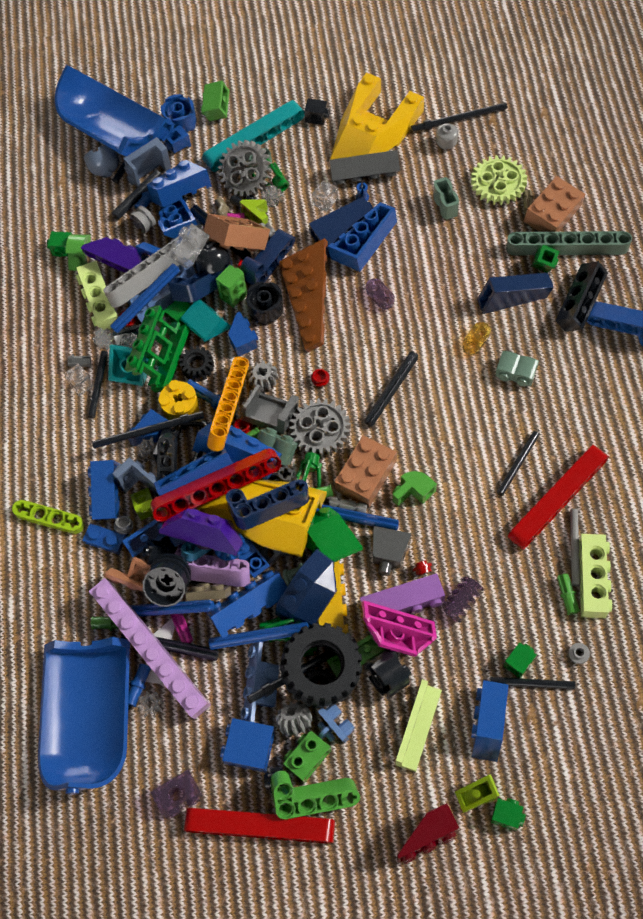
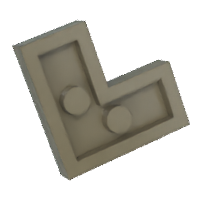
[185,582,231,601]

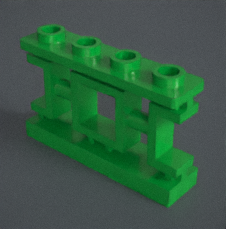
[124,305,190,393]

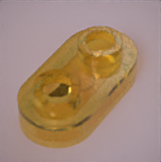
[462,322,491,355]

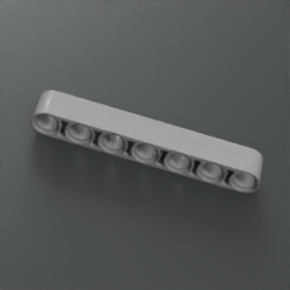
[103,225,209,308]

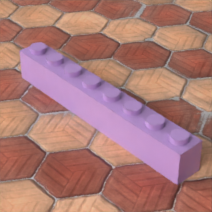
[89,578,211,719]

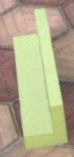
[396,679,442,772]

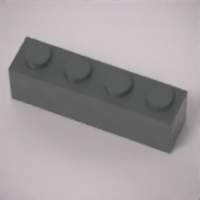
[329,150,400,185]

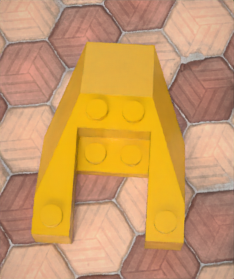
[330,72,424,160]

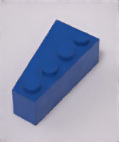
[328,202,397,272]
[192,421,282,480]
[207,570,287,638]

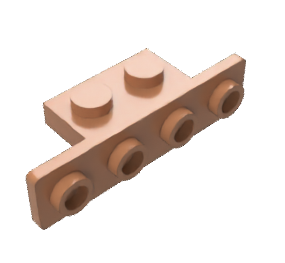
[104,557,184,602]

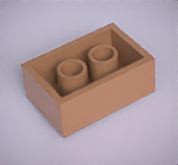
[523,176,586,232]
[203,213,270,252]
[335,435,397,508]

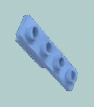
[241,641,280,722]

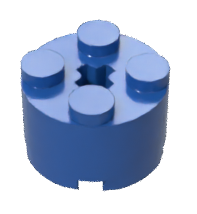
[161,94,197,132]

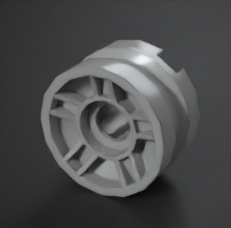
[129,206,156,233]

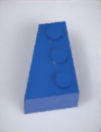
[147,160,212,207]
[471,680,509,762]

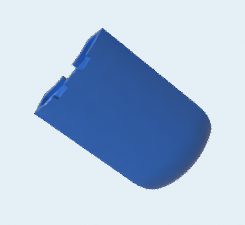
[55,64,176,156]
[38,637,130,795]

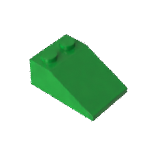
[306,507,363,562]

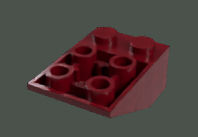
[397,803,460,865]

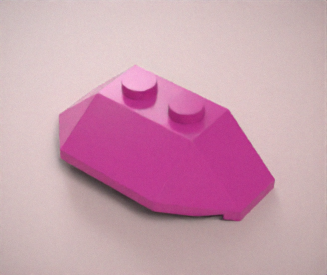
[362,600,437,657]

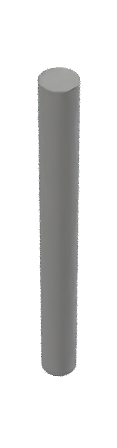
[570,509,580,586]

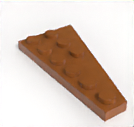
[279,238,328,352]

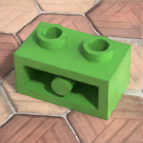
[201,80,230,122]
[216,265,247,308]
[283,730,331,784]

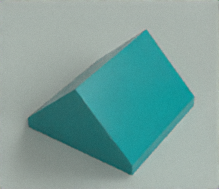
[181,299,231,342]
[108,344,148,386]

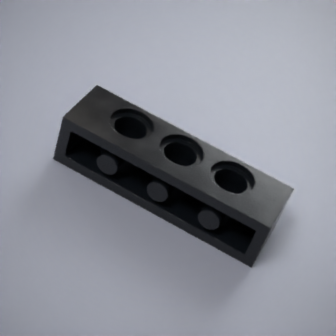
[555,261,608,332]

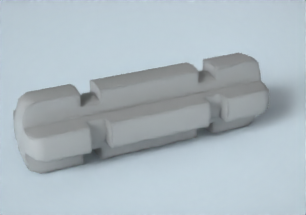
[329,497,367,513]

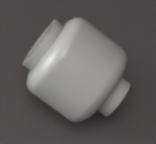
[436,123,458,149]

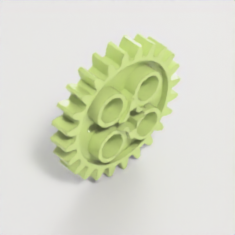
[471,155,527,205]

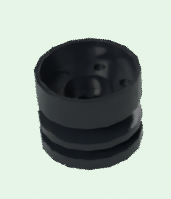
[143,553,191,607]

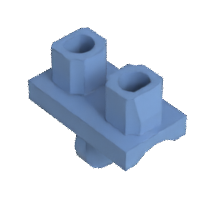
[317,705,355,743]

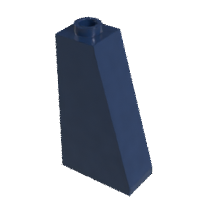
[309,197,373,258]
[477,273,554,314]

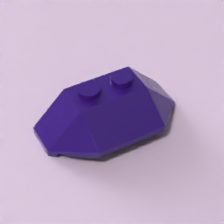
[81,237,142,273]
[159,509,243,556]

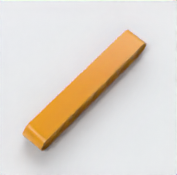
[207,356,249,451]

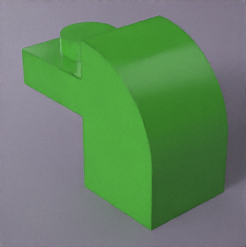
[66,234,91,271]
[392,471,437,506]

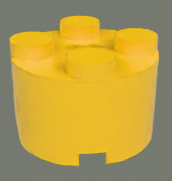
[159,380,199,420]

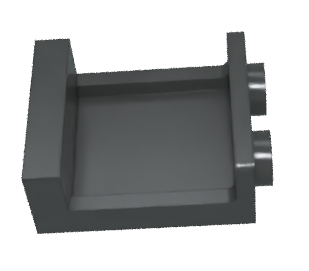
[240,384,299,434]

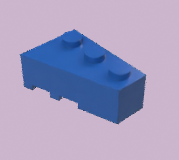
[88,460,120,521]

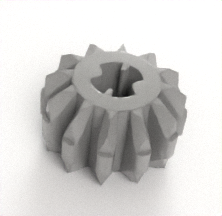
[247,360,279,392]
[275,701,313,737]

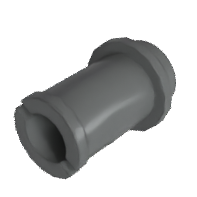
[68,354,91,369]

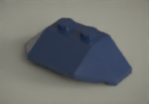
[275,549,337,625]

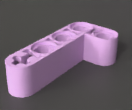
[175,541,250,587]

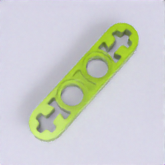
[12,500,85,534]

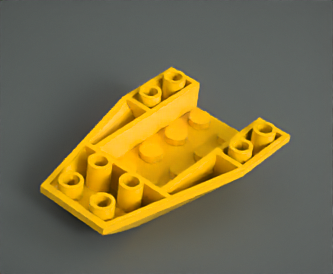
[196,478,327,557]

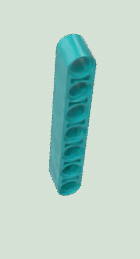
[202,100,305,172]

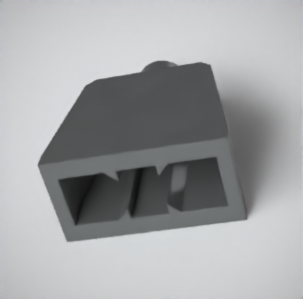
[373,526,411,576]

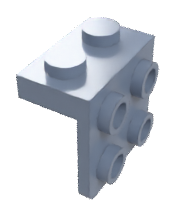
[112,457,157,495]

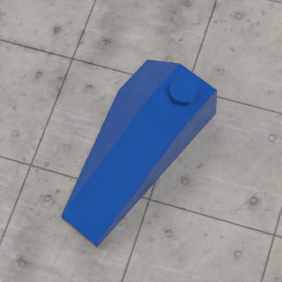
[158,198,197,239]

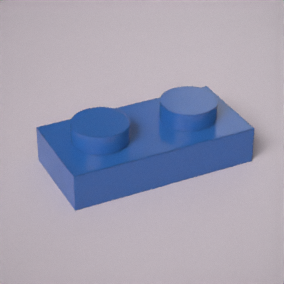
[82,523,127,555]

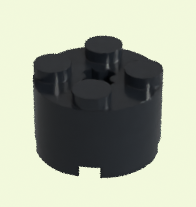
[246,281,284,325]
[364,650,411,699]

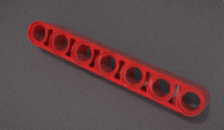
[507,445,609,550]
[150,448,281,522]
[184,808,335,844]

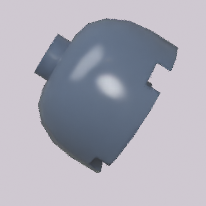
[84,146,119,178]

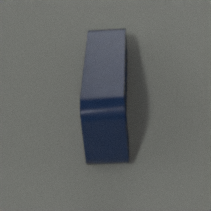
[240,229,295,285]
[168,259,233,302]
[226,479,309,530]

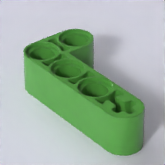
[271,771,360,819]

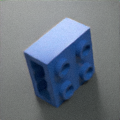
[220,718,276,773]

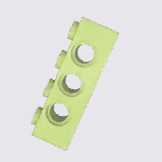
[76,261,118,332]
[579,534,612,618]

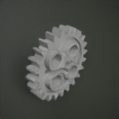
[218,140,272,197]
[289,398,351,457]

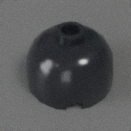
[194,241,231,274]

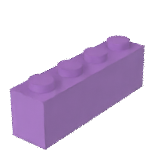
[360,573,445,614]

